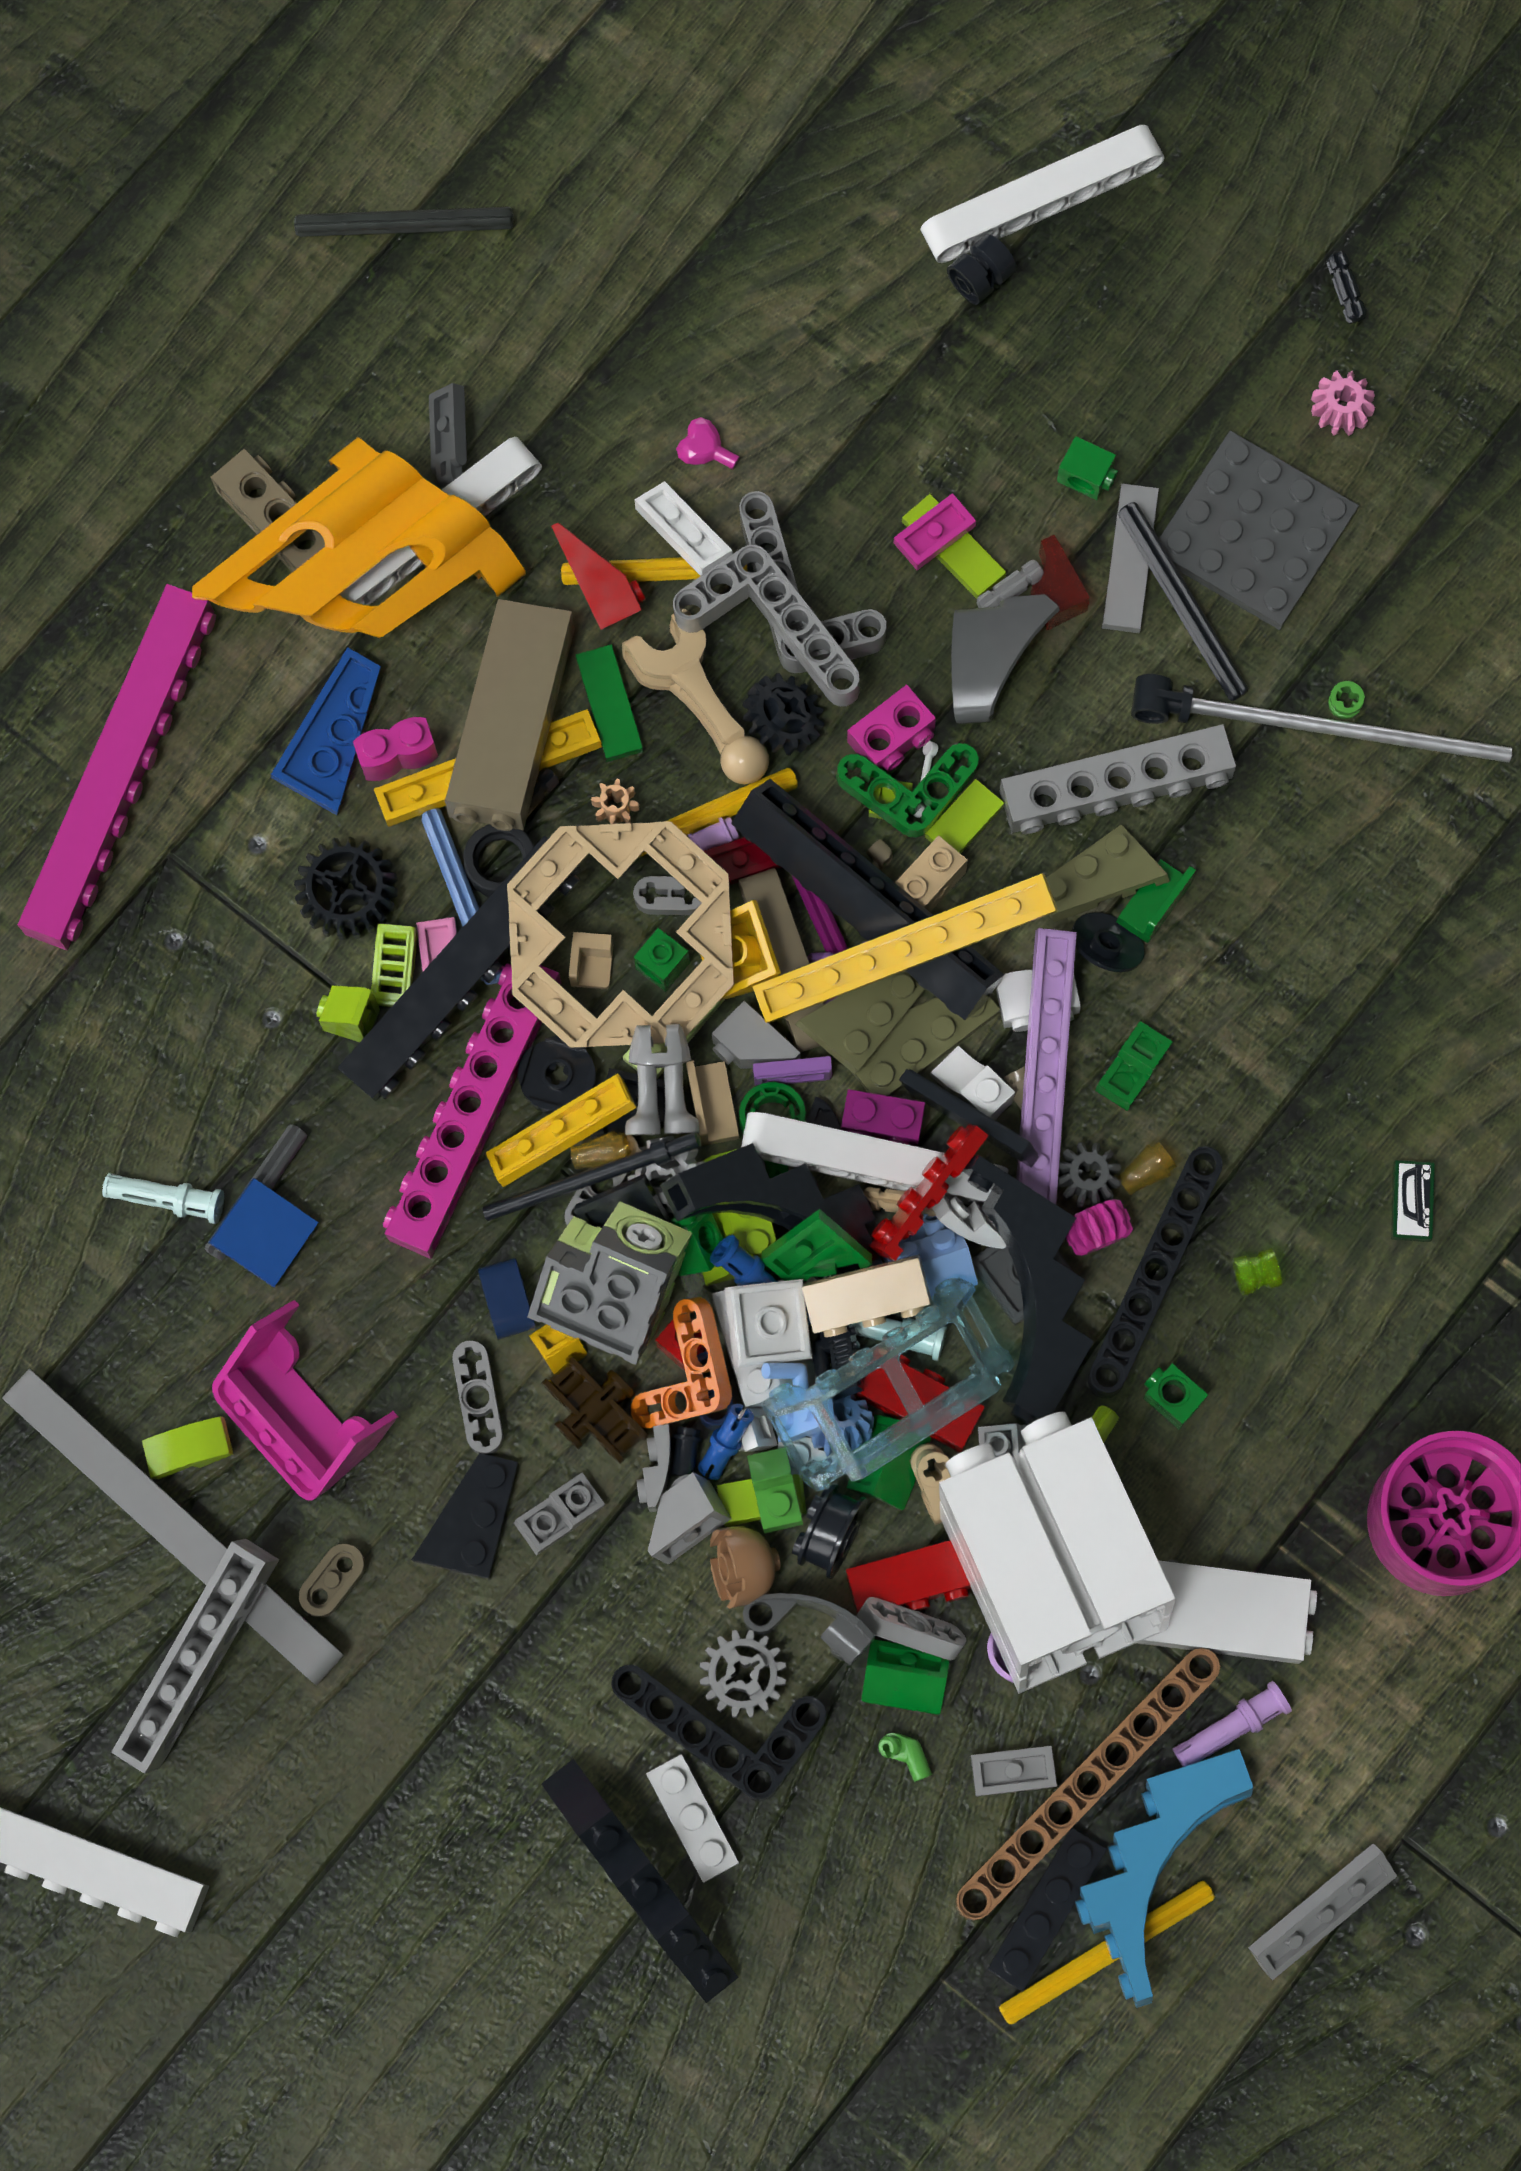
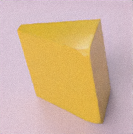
[529,1324,587,1374]

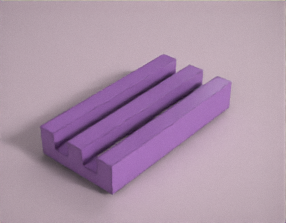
[753,1056,832,1086]

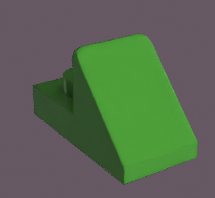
[747,1447,803,1534]

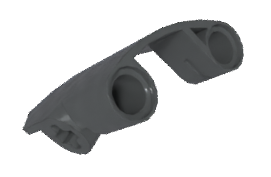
[951,594,1060,724]
[743,1593,875,1666]

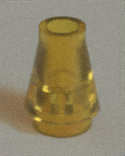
[571,1130,631,1170]
[1117,1141,1177,1196]

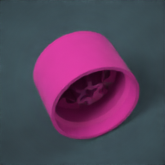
[1367,1431,1521,1596]

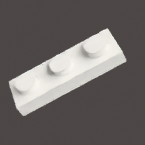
[634,481,733,576]
[646,1754,739,1883]

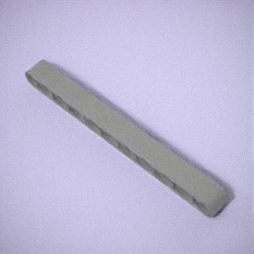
[2,1369,344,1686]

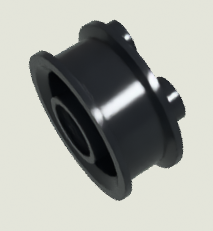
[792,1483,868,1579]

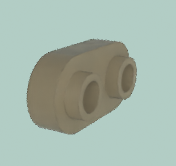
[299,1544,365,1618]

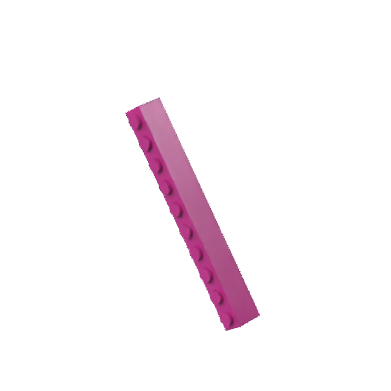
[17,584,216,950]

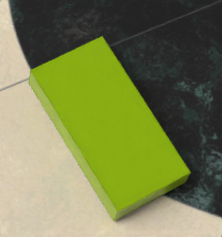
[925,779,1004,854]

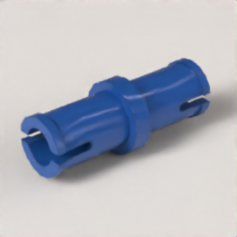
[698,1404,754,1480]

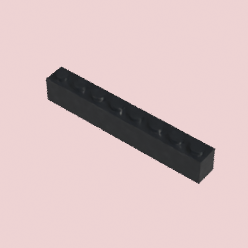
[731,779,1005,1020]
[337,836,581,1101]

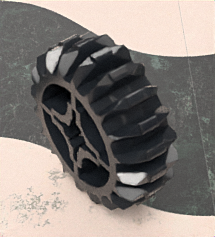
[294,837,399,940]

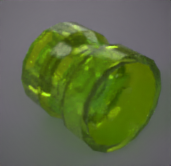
[1232,1248,1282,1296]

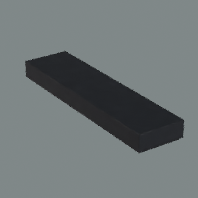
[899,1069,1039,1168]

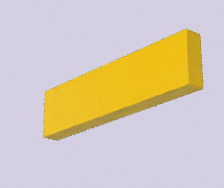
[486,1073,636,1187]

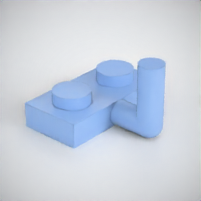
[761,1363,835,1442]

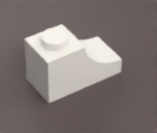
[931,1046,1015,1120]

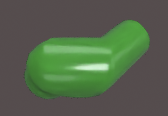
[878,1732,933,1782]

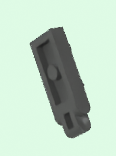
[429,383,467,488]

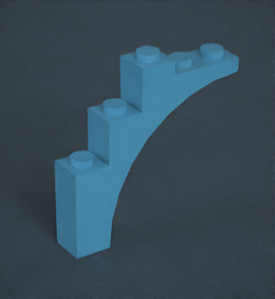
[1075,1749,1254,2008]

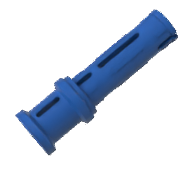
[710,1235,811,1325]

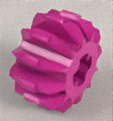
[1066,1199,1133,1256]

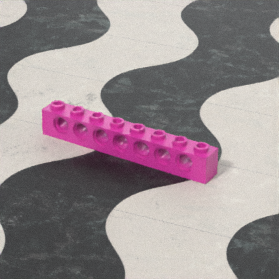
[383,963,561,1259]

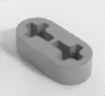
[633,876,702,915]

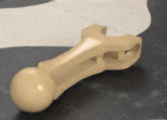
[622,609,769,784]

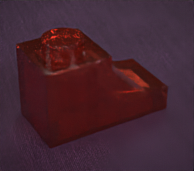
[1031,535,1090,631]

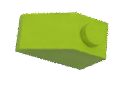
[316,986,380,1042]

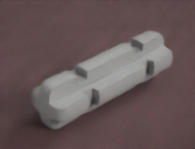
[976,560,1044,608]

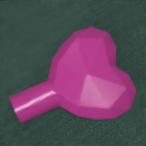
[676,417,740,470]

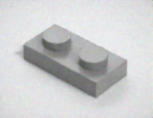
[970,1746,1057,1797]

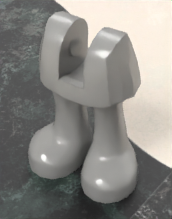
[625,1024,700,1135]

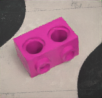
[847,684,936,772]

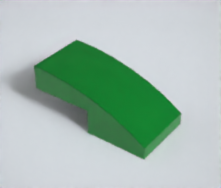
[1095,1021,1173,1111]

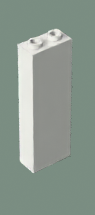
[1138,1560,1317,1664]

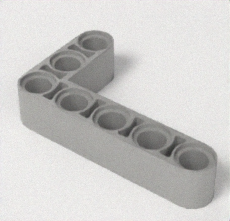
[739,491,887,673]
[673,545,860,706]

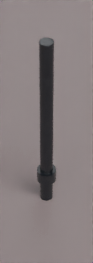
[482,1132,701,1221]

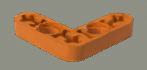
[631,1297,732,1428]

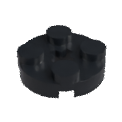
[518,1036,596,1114]

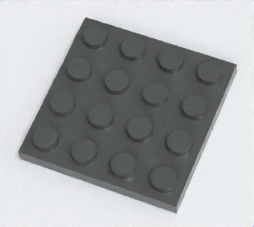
[1159,431,1359,630]

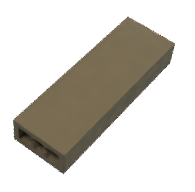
[445,599,575,831]

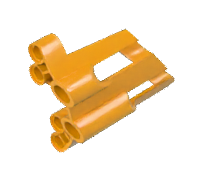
[192,437,526,638]

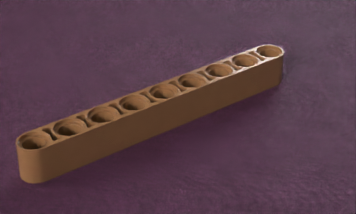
[955,1648,1220,1921]

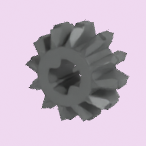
[1057,1142,1121,1208]

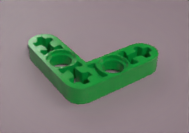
[836,743,979,838]

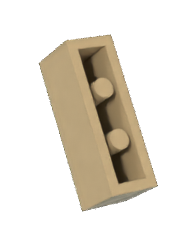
[802,1254,932,1337]

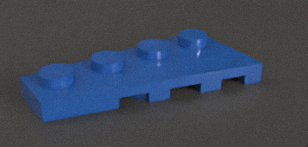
[271,647,381,815]

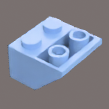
[883,1214,978,1300]

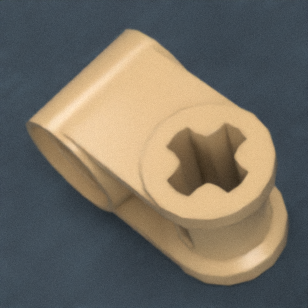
[910,1443,951,1525]

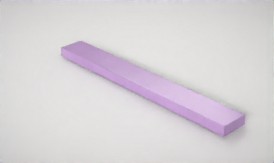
[1016,928,1077,1204]

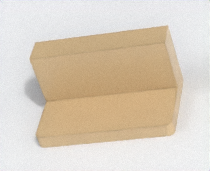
[686,1061,739,1146]

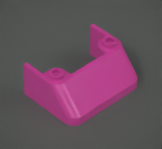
[212,1300,398,1500]

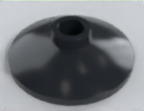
[1071,912,1145,972]

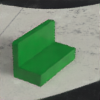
[1116,859,1196,943]
[846,1415,931,1510]
[861,1639,949,1715]

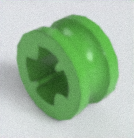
[1328,681,1365,719]

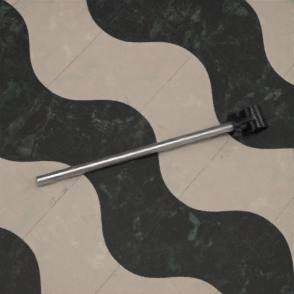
[1131,674,1512,763]

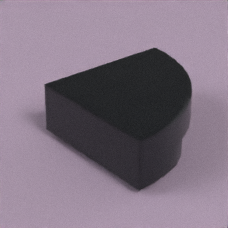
[806,1097,840,1130]

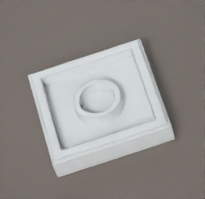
[724,1279,812,1368]

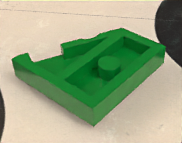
[761,1209,872,1281]

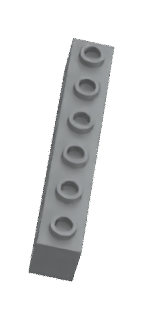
[1000,724,1236,835]
[111,1539,279,1774]

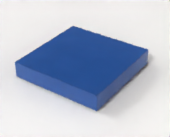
[208,1178,319,1287]

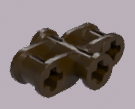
[541,1355,649,1464]

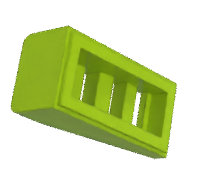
[371,924,418,1007]

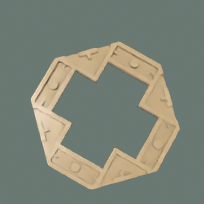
[507,821,734,1048]

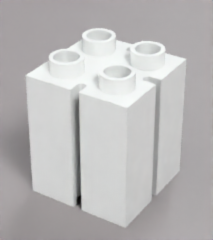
[939,1412,1176,1694]

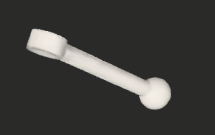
[913,741,938,818]

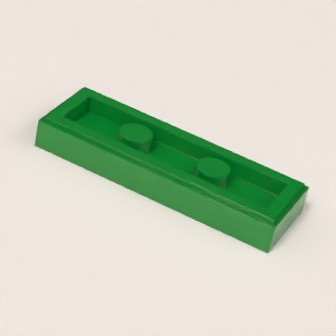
[575,644,643,762]

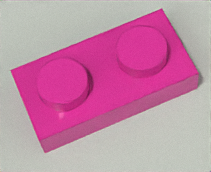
[893,493,976,570]

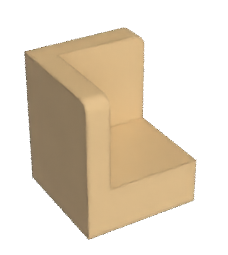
[569,932,614,989]

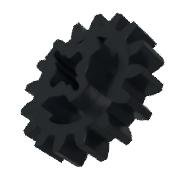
[742,673,824,755]

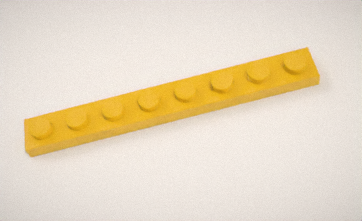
[752,874,1058,1023]

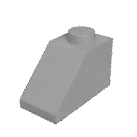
[712,1001,801,1069]
[648,1472,731,1564]

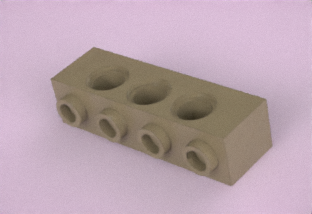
[210,449,325,572]

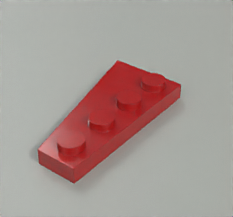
[869,1124,989,1261]

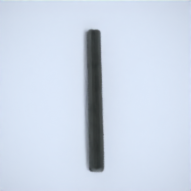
[294,207,513,237]

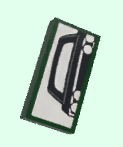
[1391,1160,1435,1242]

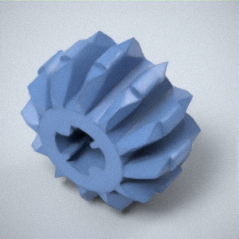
[808,1394,874,1459]

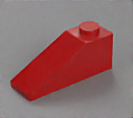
[551,523,646,630]

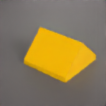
[701,900,781,1001]

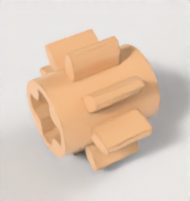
[591,779,639,824]

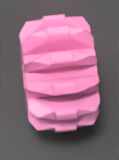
[1311,371,1375,436]

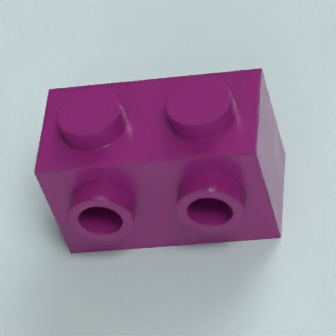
[841,1089,925,1147]

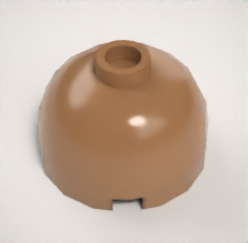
[710,1526,780,1609]

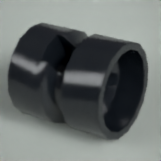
[947,234,1017,305]

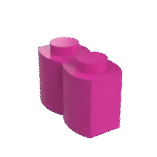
[353,717,438,781]

